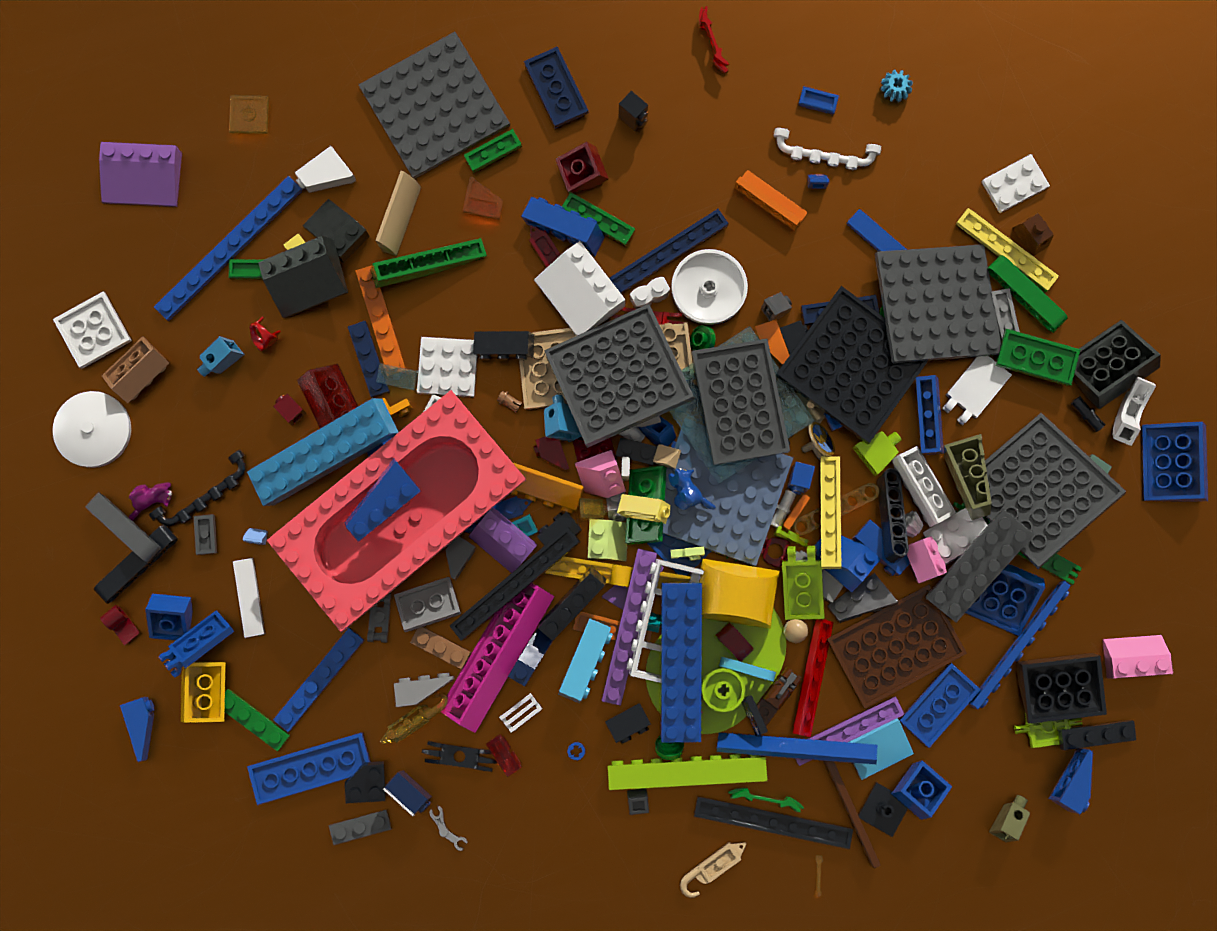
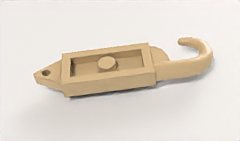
[680,842,746,898]

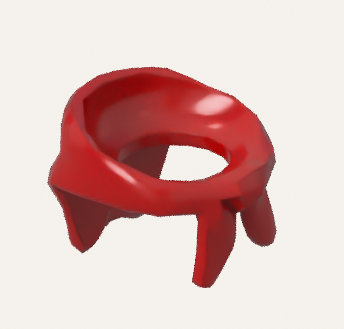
[249,317,281,351]

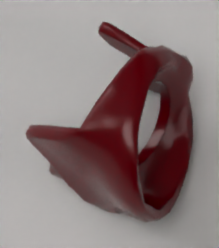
[761,537,790,568]

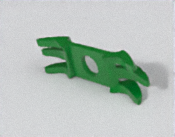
[728,788,804,812]

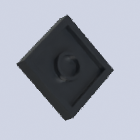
[858,782,908,837]

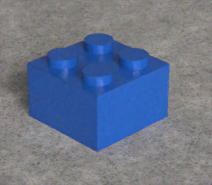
[891,761,952,820]

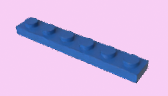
[273,628,365,732]

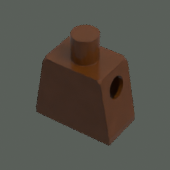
[1013,213,1054,257]

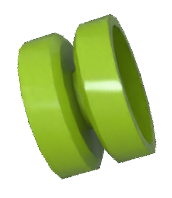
[701,668,745,712]

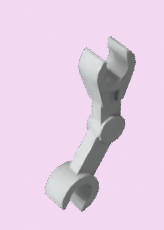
[430,806,468,851]

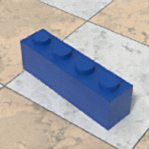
[916,375,944,455]

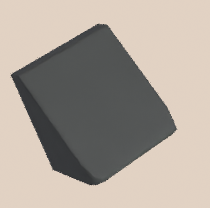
[627,788,649,815]

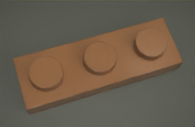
[410,627,471,669]

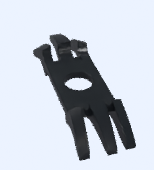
[422,741,498,772]

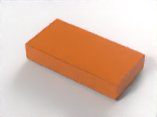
[782,494,810,531]

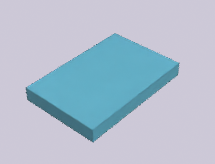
[849,718,914,780]

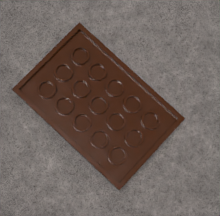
[827,585,967,709]

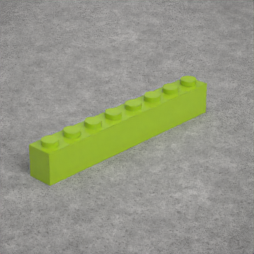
[608,754,767,790]

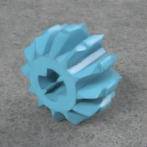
[881,70,913,102]

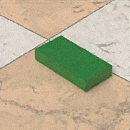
[228,259,263,280]

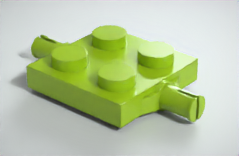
[1014,709,1082,748]

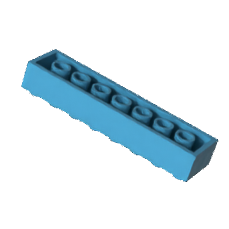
[247,398,399,506]

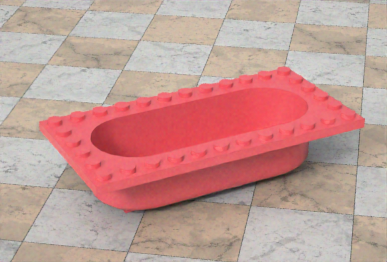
[267,390,527,632]

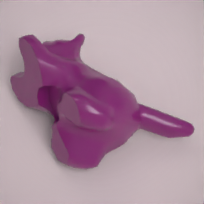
[129,483,172,521]

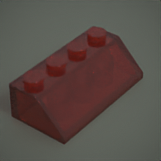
[297,364,358,429]

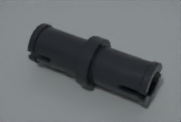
[1070,396,1106,432]

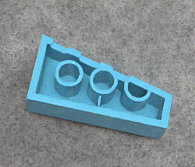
[558,618,613,703]

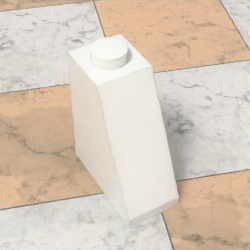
[295,146,356,193]

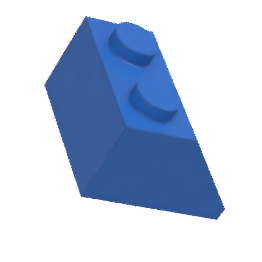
[145,594,193,640]

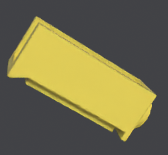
[617,494,671,524]

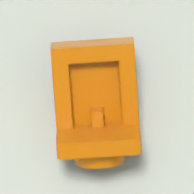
[383,398,412,419]

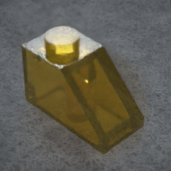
[579,498,608,522]

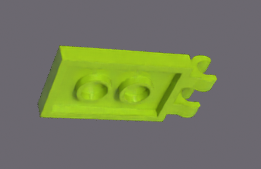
[782,546,825,620]

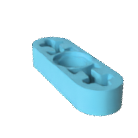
[719,657,776,682]

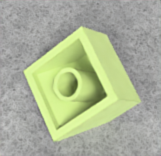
[588,519,627,561]

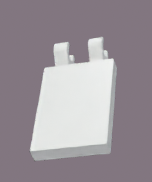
[942,356,1012,425]

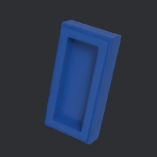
[798,86,839,115]

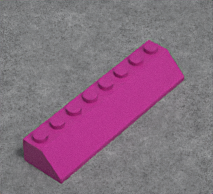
[439,583,555,733]

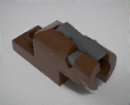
[757,667,803,726]

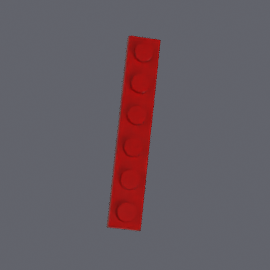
[793,619,834,737]

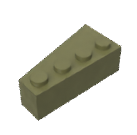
[944,434,992,520]

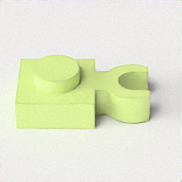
[670,547,705,561]

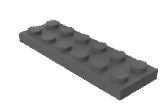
[925,508,1034,623]

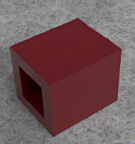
[273,394,306,426]

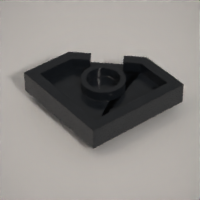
[345,761,386,803]

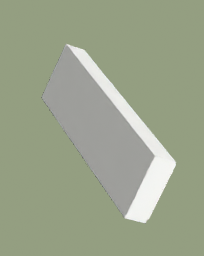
[233,558,265,638]

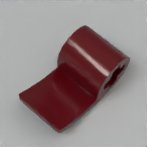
[100,605,140,645]
[715,622,754,662]

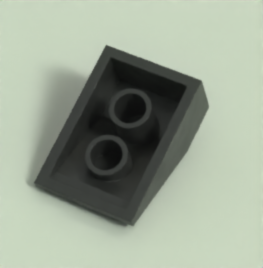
[303,199,369,263]

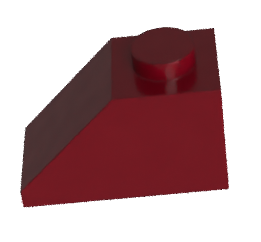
[533,436,570,472]

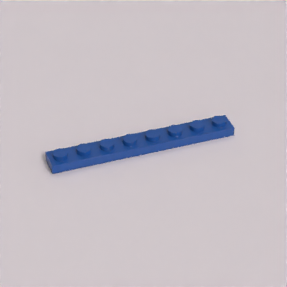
[968,581,1071,709]

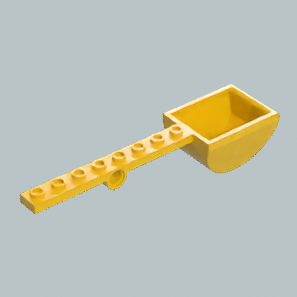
[545,556,779,629]

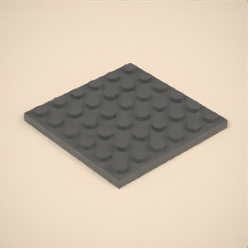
[359,32,510,179]
[875,245,1001,363]
[544,304,695,448]
[956,413,1126,569]

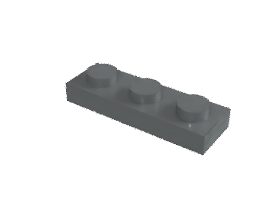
[329,809,392,845]

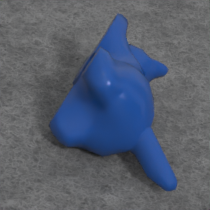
[668,468,716,510]

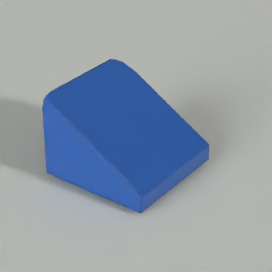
[808,175,829,189]

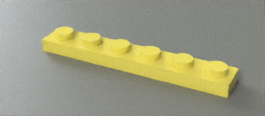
[956,208,1059,292]
[820,457,841,569]

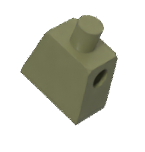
[989,795,1030,842]

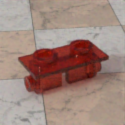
[486,734,522,777]

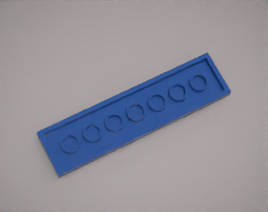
[661,583,702,742]

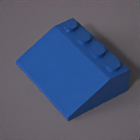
[1142,422,1208,502]
[965,564,1045,636]

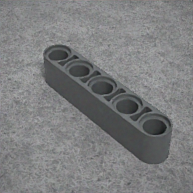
[85,492,161,563]

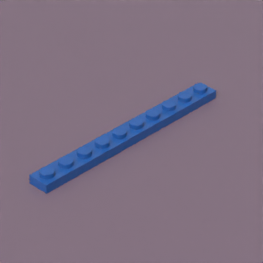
[154,176,303,321]

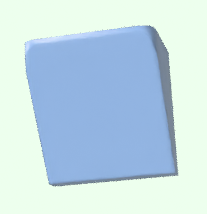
[242,528,268,545]

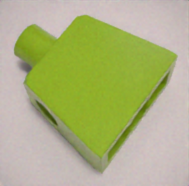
[853,431,902,476]

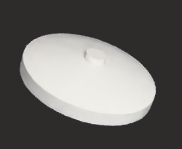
[671,249,748,325]
[53,391,131,468]

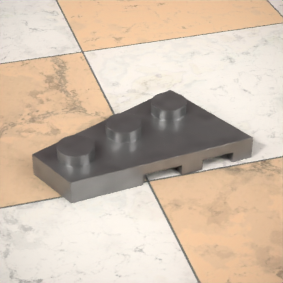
[828,573,898,623]

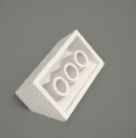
[891,446,956,527]

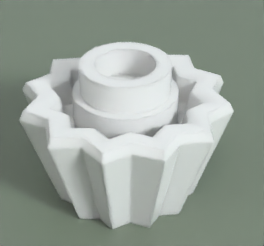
[905,511,924,538]

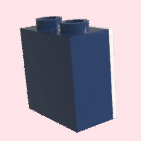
[383,770,432,816]

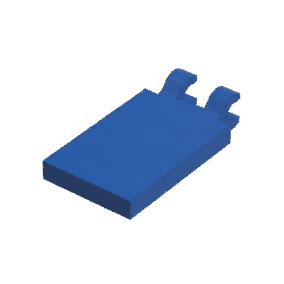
[159,610,234,677]

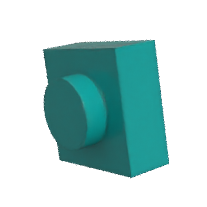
[512,514,538,536]
[642,612,661,633]

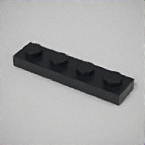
[1058,720,1136,750]

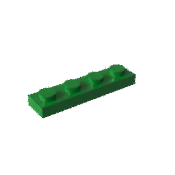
[562,192,635,246]
[224,689,291,752]

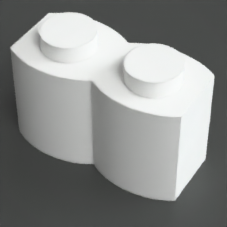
[630,277,670,309]

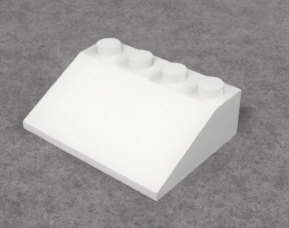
[534,241,625,336]

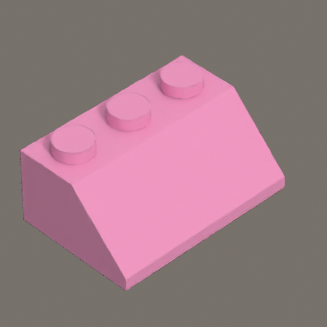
[1102,635,1173,678]

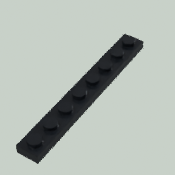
[450,527,581,641]
[694,796,853,849]

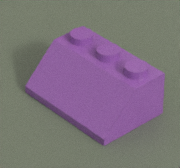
[468,507,537,573]

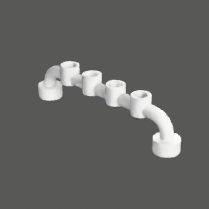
[774,128,881,170]

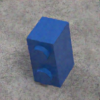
[786,462,815,495]

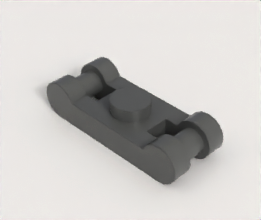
[367,593,392,643]

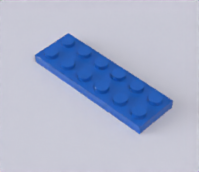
[247,733,370,805]

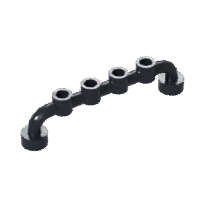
[149,450,246,526]

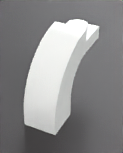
[1113,376,1156,446]

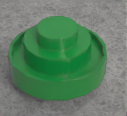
[690,325,716,351]
[655,735,684,760]

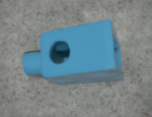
[197,337,244,377]
[544,395,582,441]

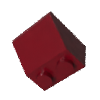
[556,142,609,193]

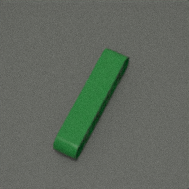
[987,255,1068,332]

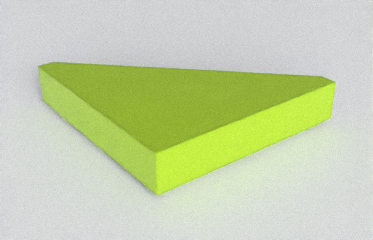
[773,526,809,547]

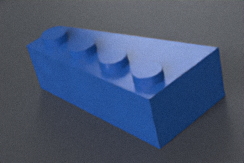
[521,197,605,256]
[345,458,421,542]

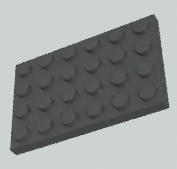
[691,339,790,466]

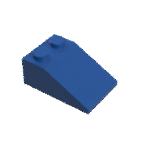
[814,535,881,593]
[1049,748,1093,815]

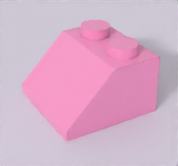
[575,450,626,498]
[907,536,947,583]

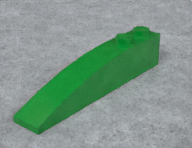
[370,238,487,288]

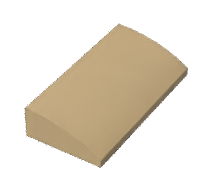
[375,171,421,256]

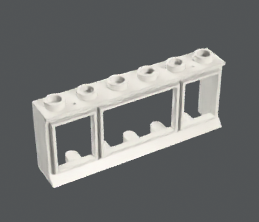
[627,559,704,683]

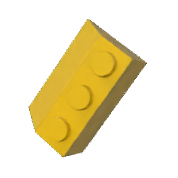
[181,662,225,723]

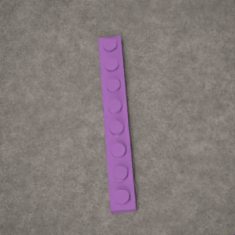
[602,548,657,706]

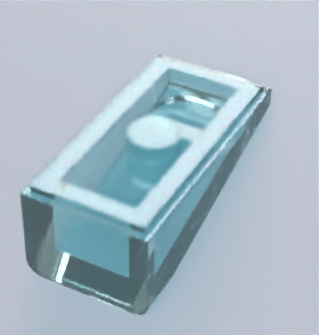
[376,363,418,390]

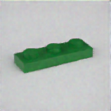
[464,129,522,173]

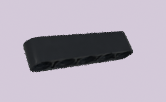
[877,468,909,563]
[93,525,178,604]

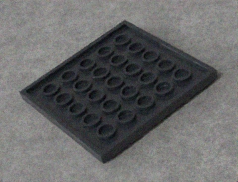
[775,286,928,444]

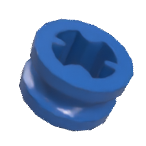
[567,742,585,760]

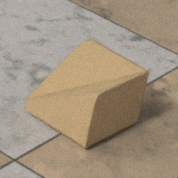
[653,445,681,469]

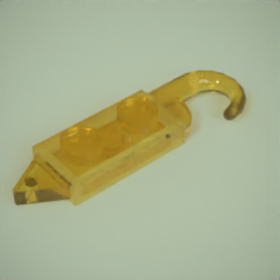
[380,693,448,744]

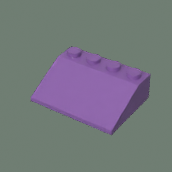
[99,142,182,207]

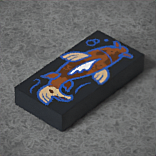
[741,695,768,736]

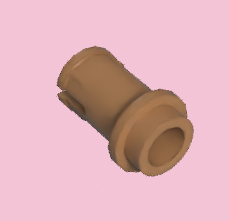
[497,391,522,413]

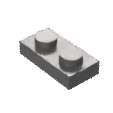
[194,515,217,555]

